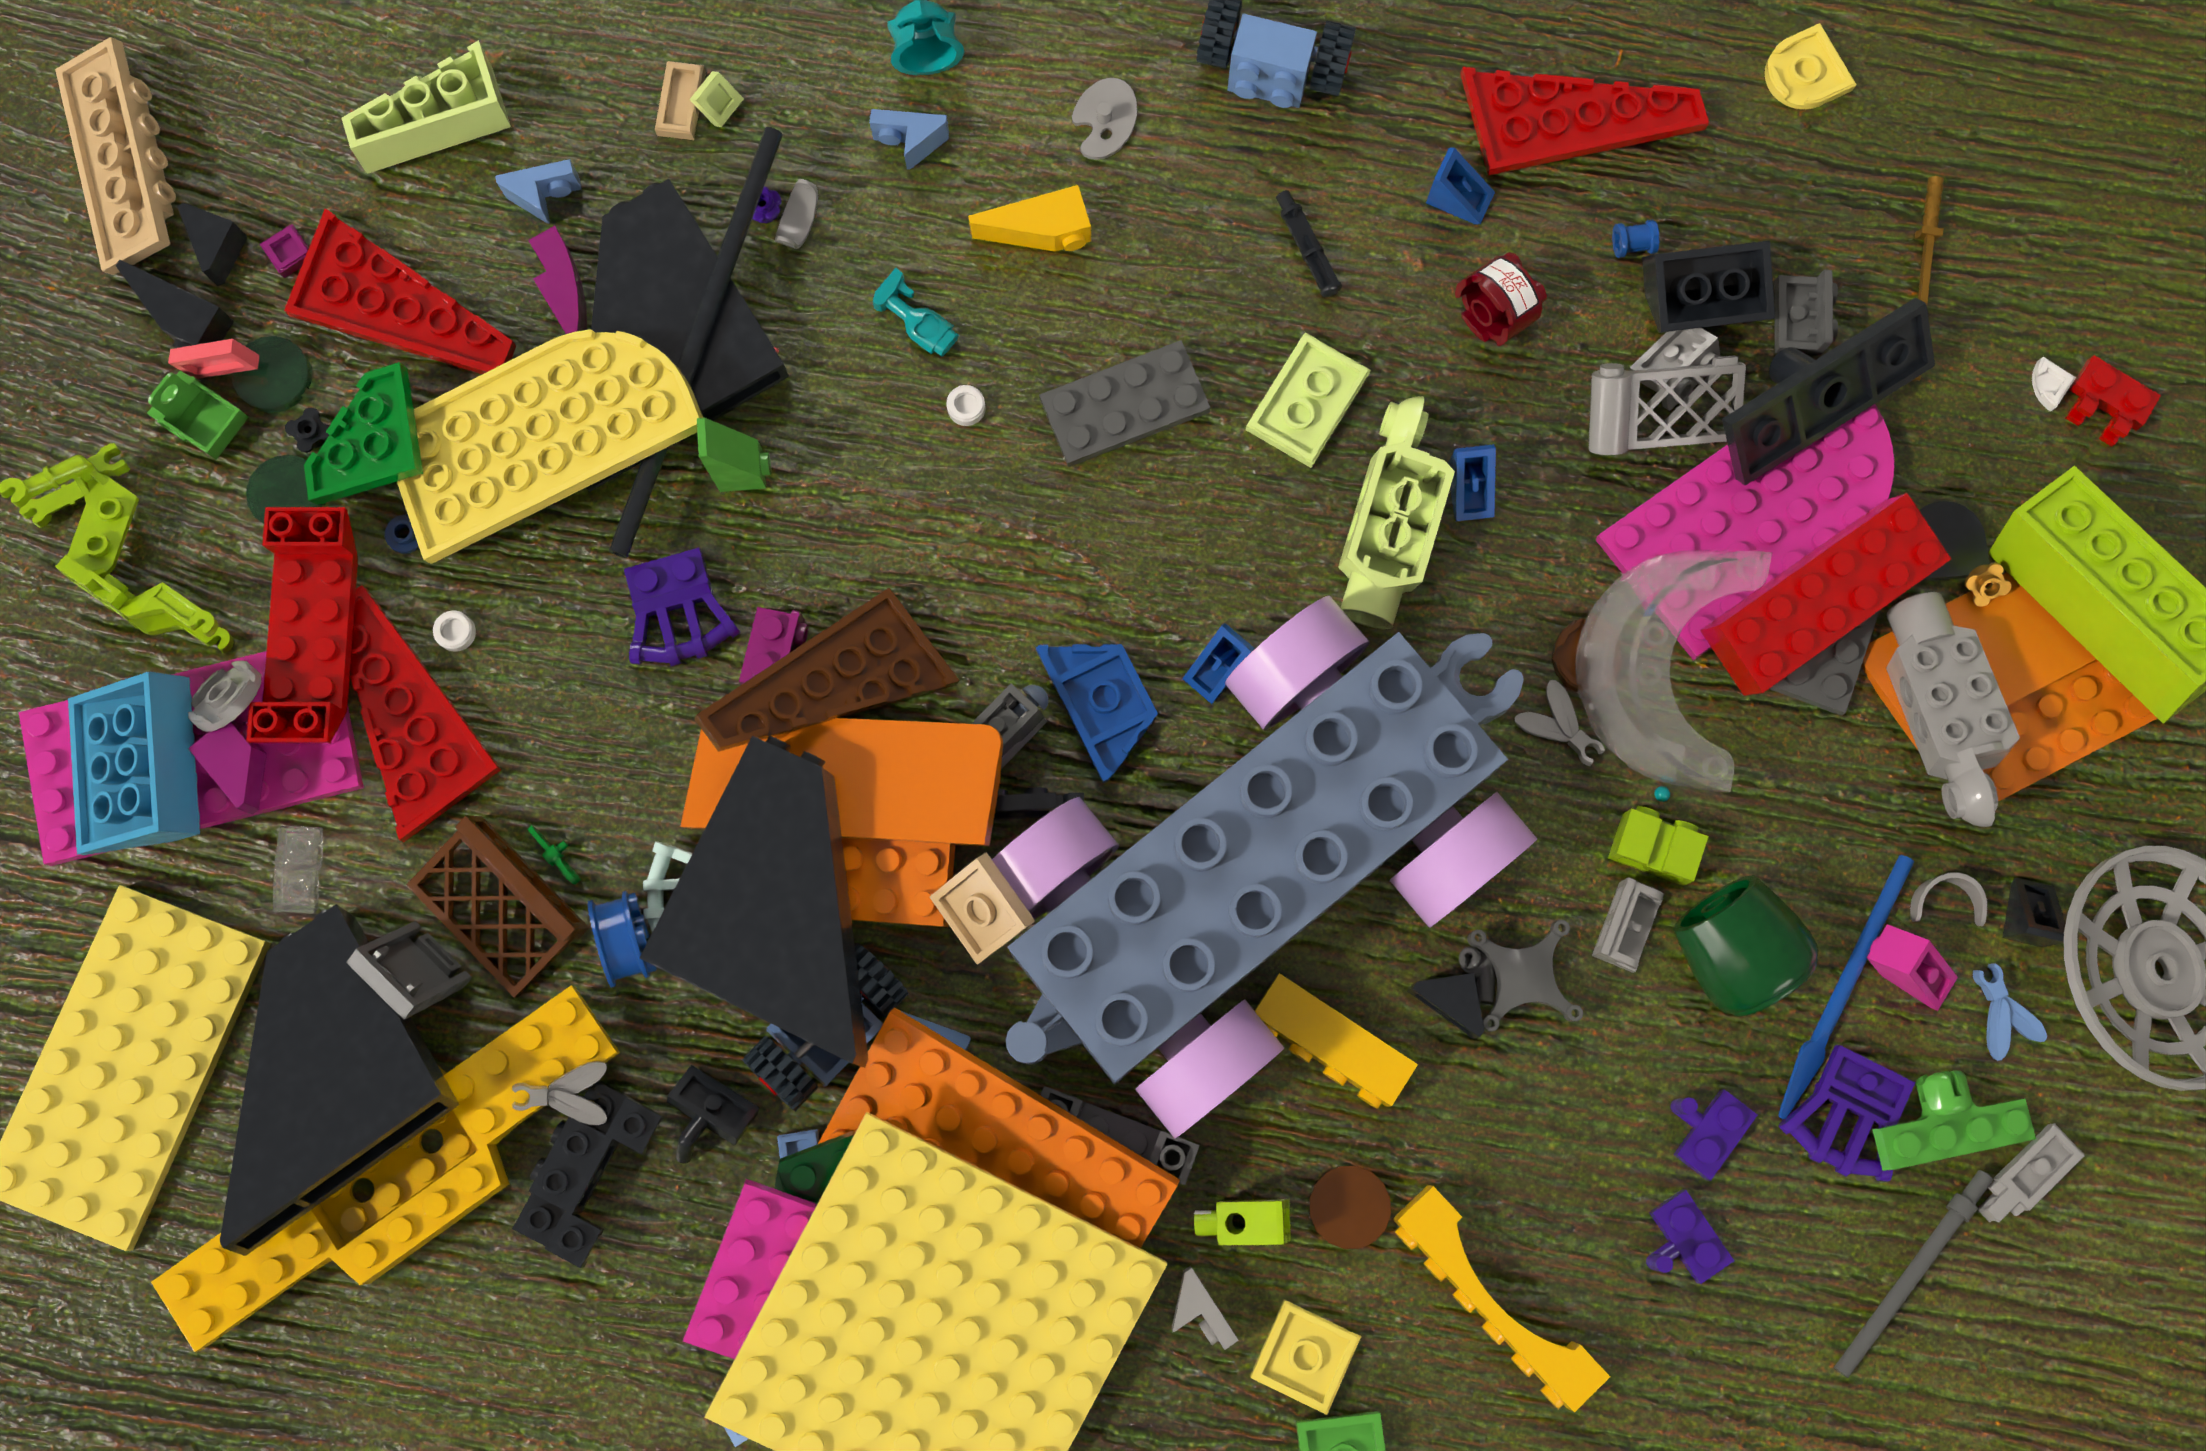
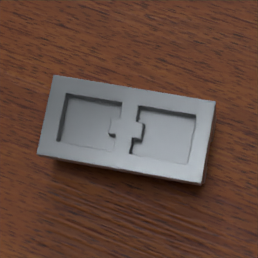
[1592,878,1664,973]

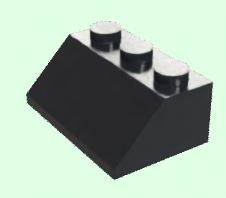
[1642,240,1775,333]

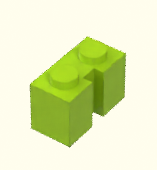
[1608,806,1709,886]

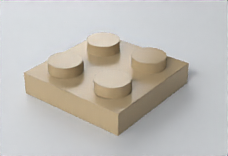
[930,852,1035,965]

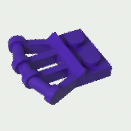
[624,548,741,666]
[1778,1045,1915,1182]

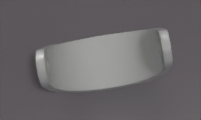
[775,179,818,249]
[1910,873,1987,926]

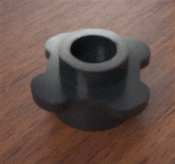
[285,408,329,453]

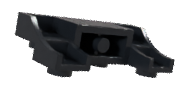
[512,1080,665,1268]

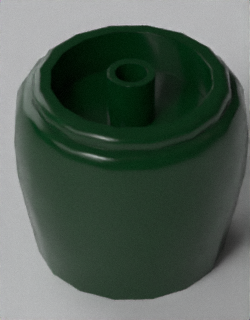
[1673,875,1819,1017]

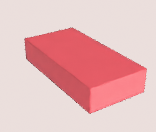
[168,339,260,379]

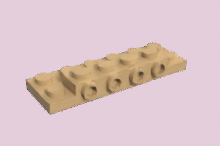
[55,37,176,275]

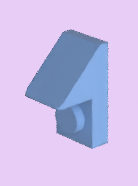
[870,109,949,170]
[495,159,582,224]

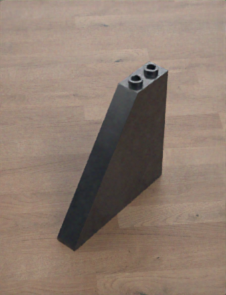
[586,179,789,492]
[640,736,868,1068]
[220,904,459,1256]

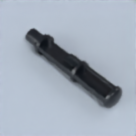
[1276,190,1342,298]

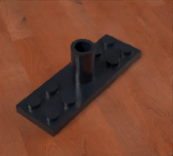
[1722,298,1935,486]

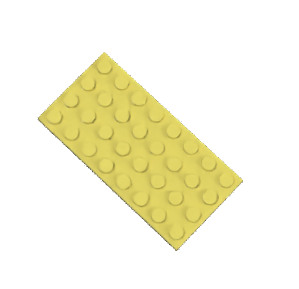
[0,885,271,1251]

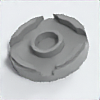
[188,661,261,732]

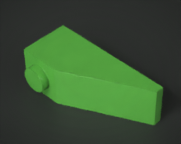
[697,418,772,492]

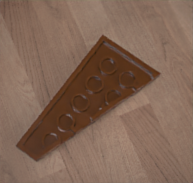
[694,588,960,752]

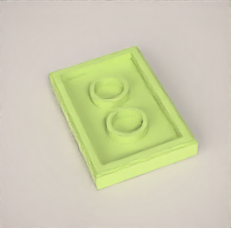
[1246,333,1371,468]

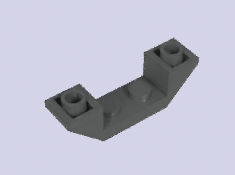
[1041,1086,1200,1185]

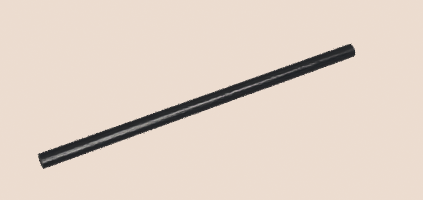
[609,127,783,558]

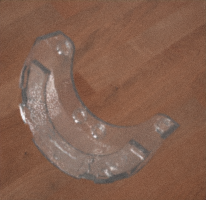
[1576,550,1772,792]

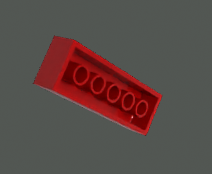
[1700,493,1951,696]

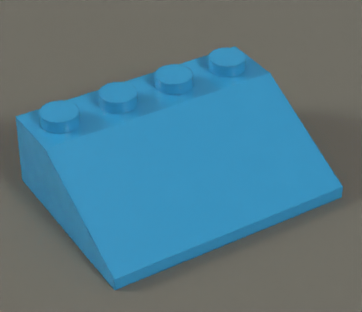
[68,672,200,855]

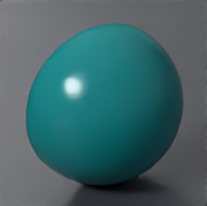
[1654,786,1670,802]

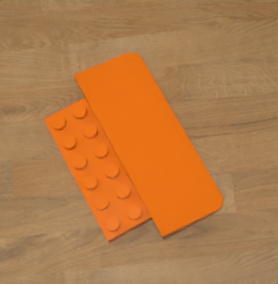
[1861,573,2158,802]
[680,718,1003,927]

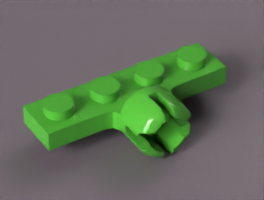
[1872,1070,2036,1171]

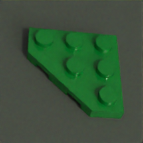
[304,362,423,505]

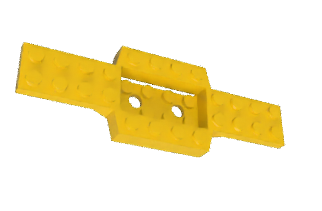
[151,985,620,1352]

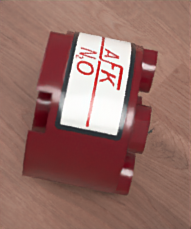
[1455,252,1547,346]

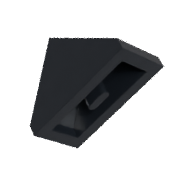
[177,203,247,286]
[2002,877,2066,947]
[1407,973,1484,1039]

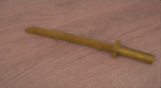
[1914,176,1944,381]

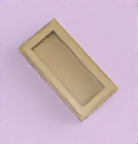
[655,61,706,140]

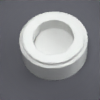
[946,385,986,426]
[433,611,476,652]

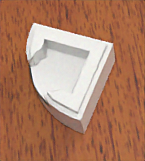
[2032,357,2076,412]

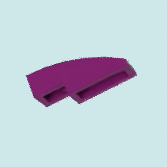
[528,226,588,334]

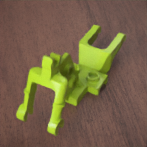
[0,443,234,653]

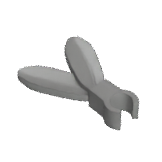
[1514,680,1605,766]
[512,1061,607,1125]

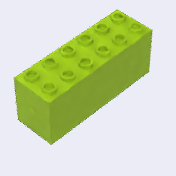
[1988,465,2206,724]

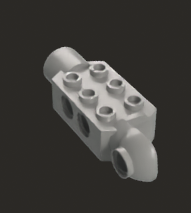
[1886,592,2020,827]

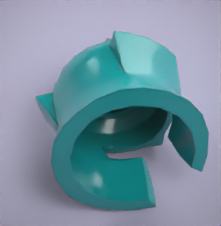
[887,0,965,75]

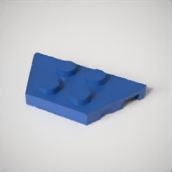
[1035,644,1158,784]

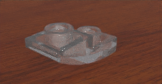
[273,826,323,913]

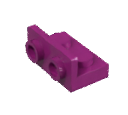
[739,607,809,685]

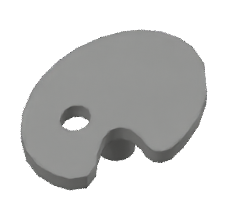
[1072,78,1137,160]

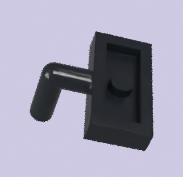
[667,1065,760,1164]

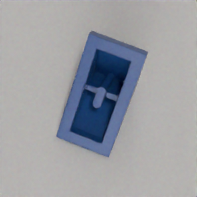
[1426,148,1495,224]
[1448,444,1496,521]
[1182,623,1255,704]

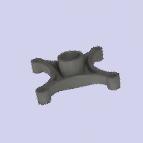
[1467,920,1583,1032]

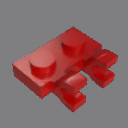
[2065,355,2161,447]

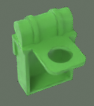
[147,371,249,460]

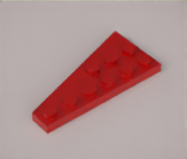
[1460,67,1709,176]
[284,208,516,374]
[350,585,502,842]

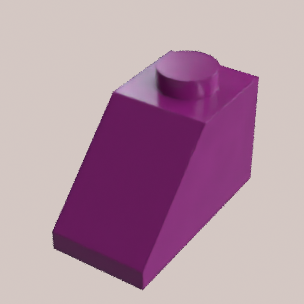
[188,720,267,815]

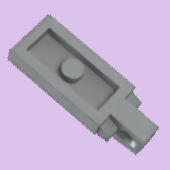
[1977,1123,2084,1222]

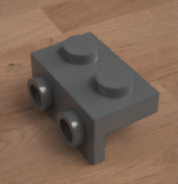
[1774,269,1838,355]

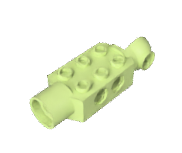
[1338,396,1455,629]

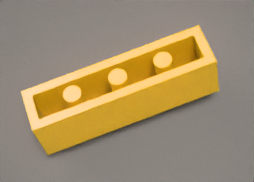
[1254,973,1418,1109]

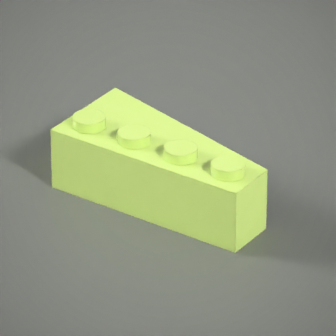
[342,40,511,174]

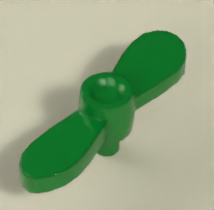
[527,825,581,885]

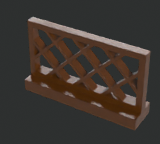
[406,816,589,998]

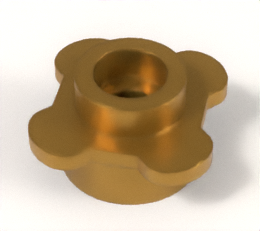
[1965,563,2011,606]

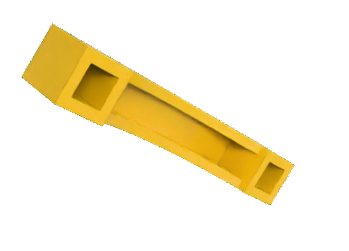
[1393,1185,1610,1413]

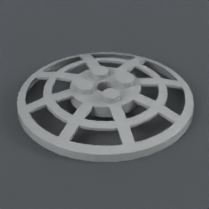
[2064,846,2206,1091]

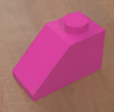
[1867,924,1958,1011]

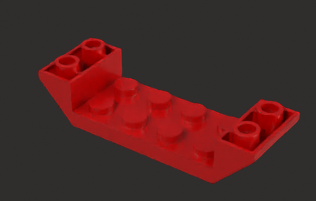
[246,507,358,743]

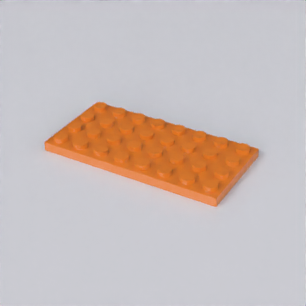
[818,1007,1180,1248]

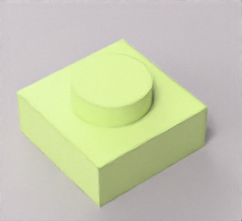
[689,71,744,127]

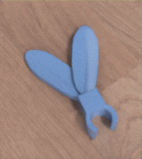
[1973,964,2047,1061]

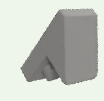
[1172,1266,1239,1350]

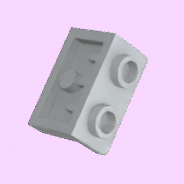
[1630,328,1720,411]

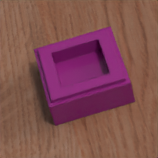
[260,224,309,278]

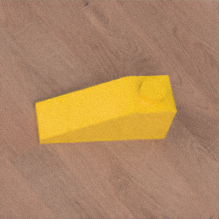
[968,185,1091,252]

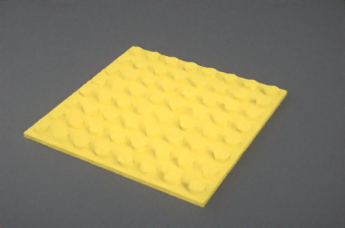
[705,1112,1167,1451]

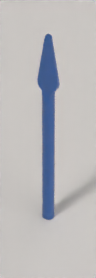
[1778,855,1914,1119]

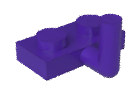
[1670,1089,1758,1181]
[1646,1190,1734,1284]

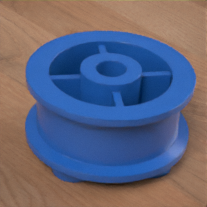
[588,891,657,988]

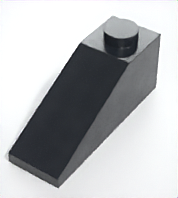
[116,259,234,348]

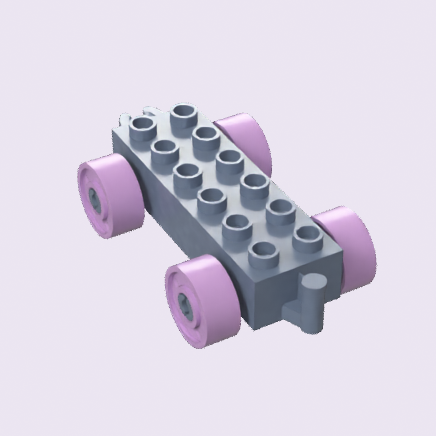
[992,596,1537,1138]

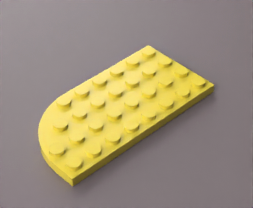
[397,330,703,564]

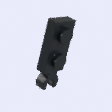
[994,787,1085,820]

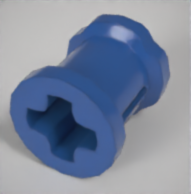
[1612,219,1659,258]

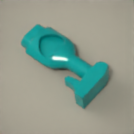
[872,268,959,357]

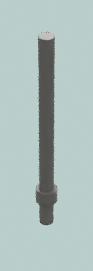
[1834,1170,1993,1378]

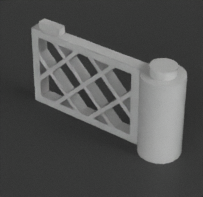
[1588,355,1746,455]

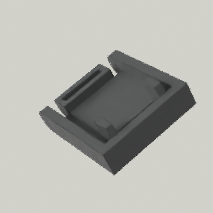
[346,921,472,1020]

